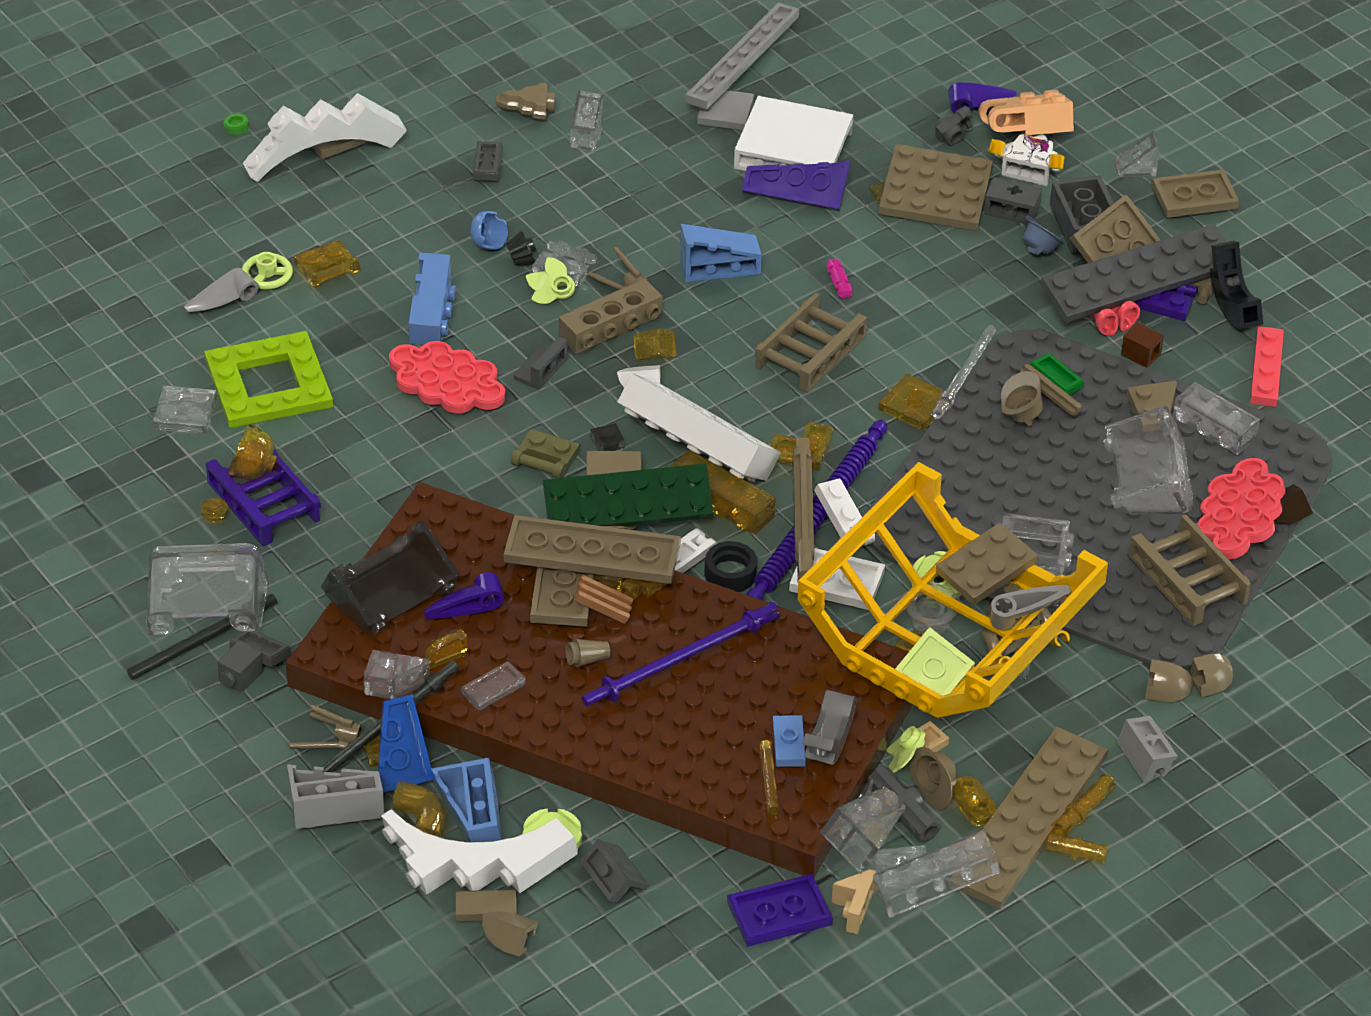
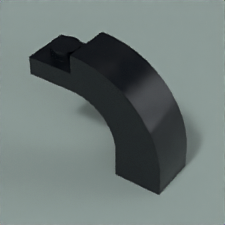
[1210,241,1263,329]

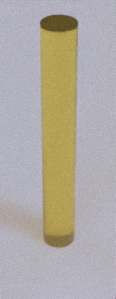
[760,740,779,815]

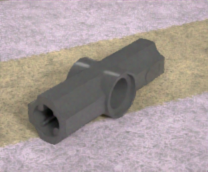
[868,765,940,842]

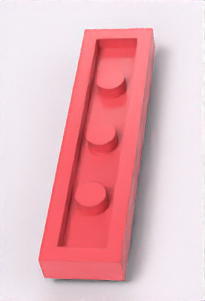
[1250,326,1284,407]

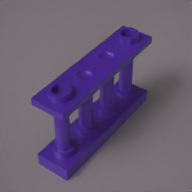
[206,438,321,547]

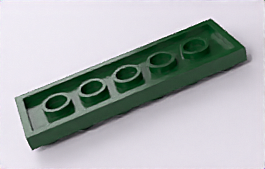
[543,463,714,527]

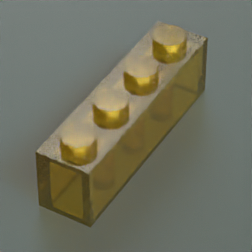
[670,450,776,535]

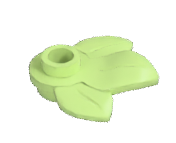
[526,257,575,305]
[886,726,925,773]

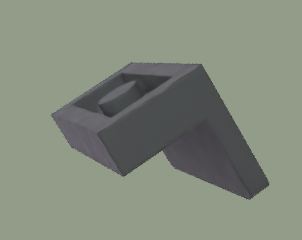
[514,336,567,390]
[580,839,649,903]

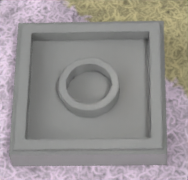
[697,90,754,131]

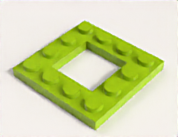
[204,331,333,428]

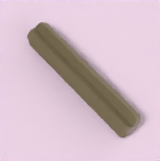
[1019,364,1082,417]

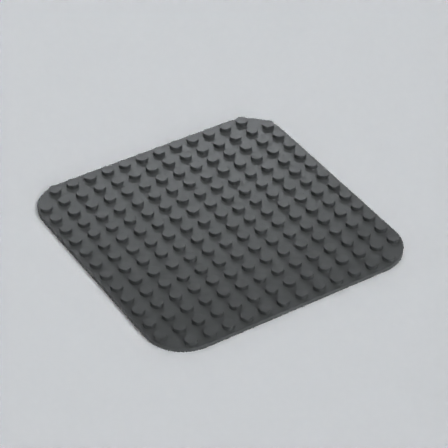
[868,328,1332,669]

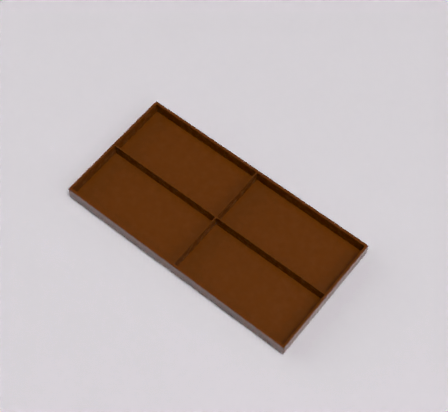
[286,482,913,877]

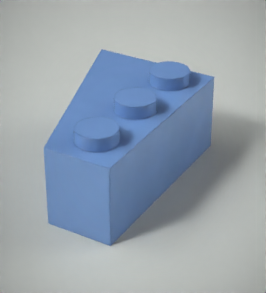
[680,224,762,282]
[409,252,456,344]

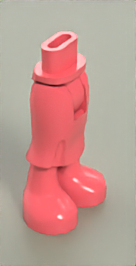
[1090,301,1140,336]

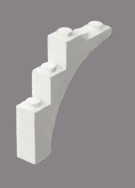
[243,93,407,182]
[382,809,578,895]

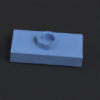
[773,715,806,767]

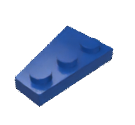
[378,694,434,793]

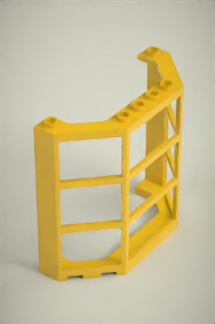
[798,462,1108,718]

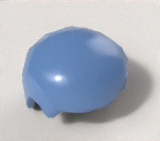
[470,211,508,250]

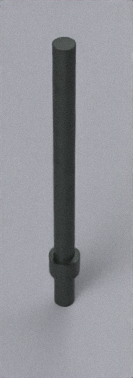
[127,594,277,680]
[322,660,460,772]

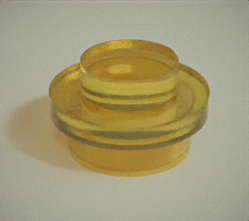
[200,498,228,523]

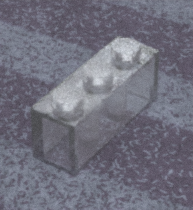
[1173,382,1260,455]

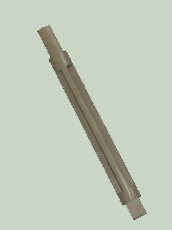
[793,437,814,580]

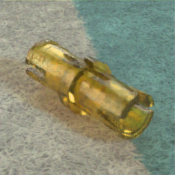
[1046,832,1109,864]

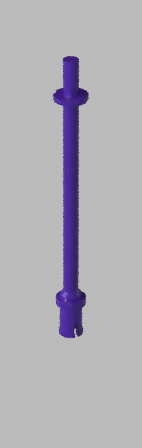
[582,601,780,706]

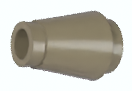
[565,639,610,667]

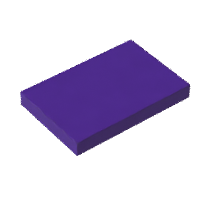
[727,874,833,947]

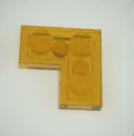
[770,422,833,470]

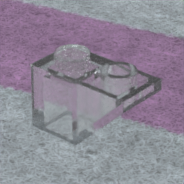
[571,91,603,152]
[364,650,430,699]

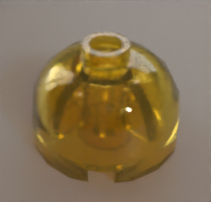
[228,424,278,480]

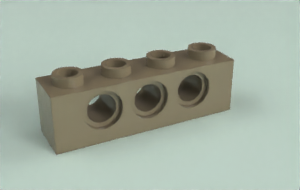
[559,279,663,354]

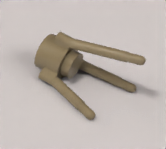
[588,247,650,290]
[288,705,362,749]

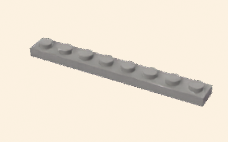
[685,3,799,109]

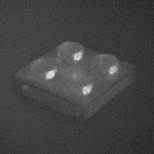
[153,385,217,434]

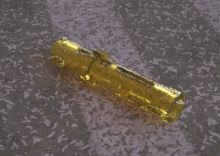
[1051,774,1116,839]

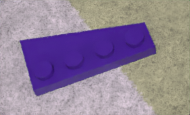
[742,161,851,211]

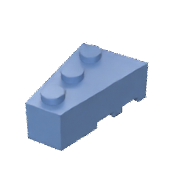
[431,758,502,843]

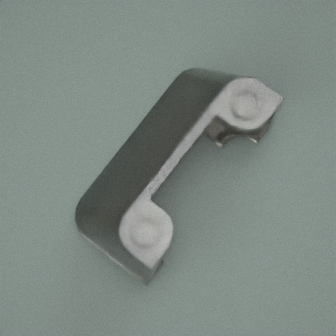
[321,519,460,635]

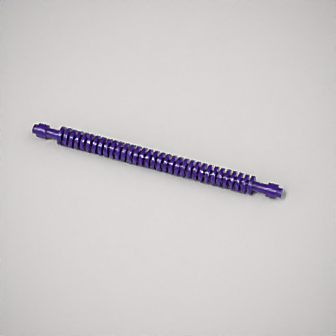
[746,420,887,600]

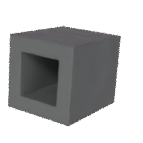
[217,641,263,693]

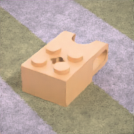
[979,90,1074,135]

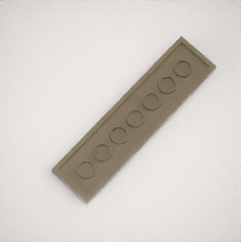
[947,726,1108,910]

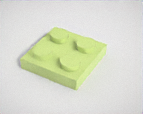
[895,627,975,695]

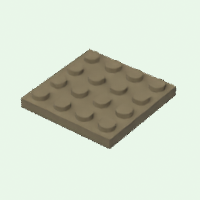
[878,144,993,231]

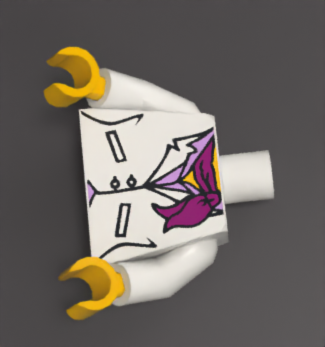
[988,134,1065,186]

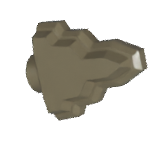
[496,83,555,121]

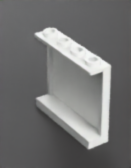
[734,96,853,171]

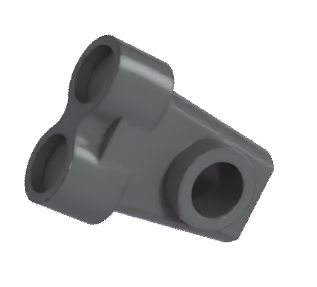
[935,106,972,145]

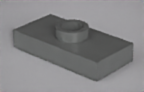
[473,141,502,181]
[229,628,291,668]

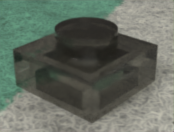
[590,423,625,451]

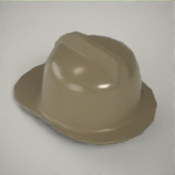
[1001,371,1044,427]
[909,747,957,810]

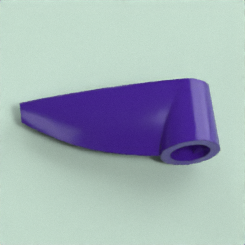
[948,82,1017,113]
[423,572,504,619]

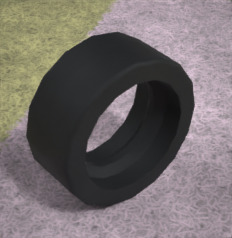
[704,541,757,592]

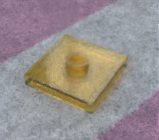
[878,373,952,430]

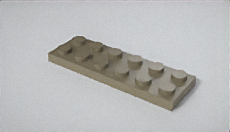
[503,515,681,584]

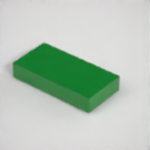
[1029,352,1084,395]

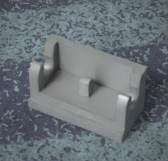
[1117,716,1178,782]

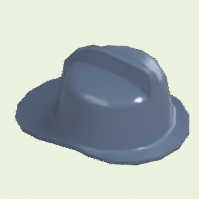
[1023,214,1064,255]

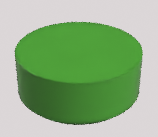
[224,114,249,135]

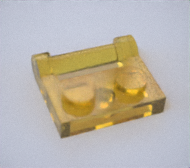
[294,240,360,287]

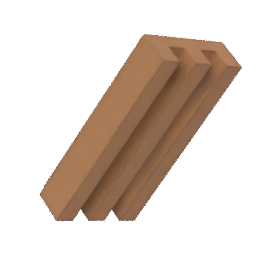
[574,575,633,624]

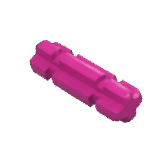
[827,258,853,299]

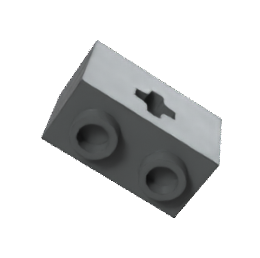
[984,177,1042,224]

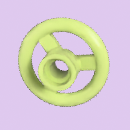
[242,252,293,290]

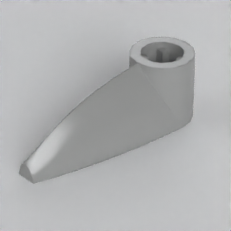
[184,268,259,313]
[990,585,1071,630]

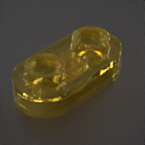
[952,776,996,826]

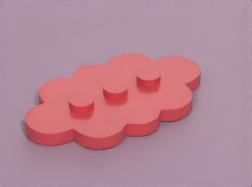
[389,341,505,414]
[1197,458,1285,559]

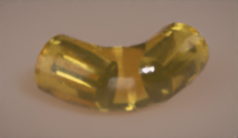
[393,781,447,838]

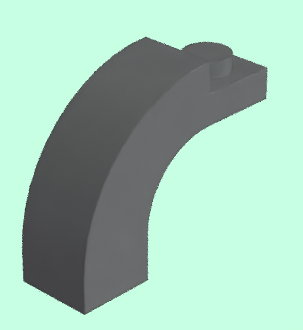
[803,690,858,764]

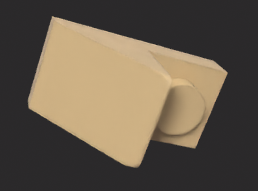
[831,869,876,934]

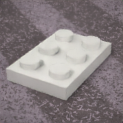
[789,548,885,610]

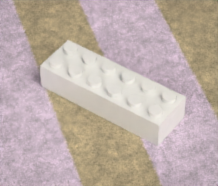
[617,373,781,482]

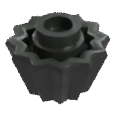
[506,230,537,265]

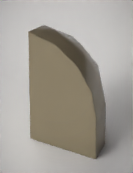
[1190,654,1234,697]
[1145,659,1194,702]
[482,911,539,957]

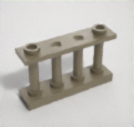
[755,292,868,393]
[1129,514,1251,626]

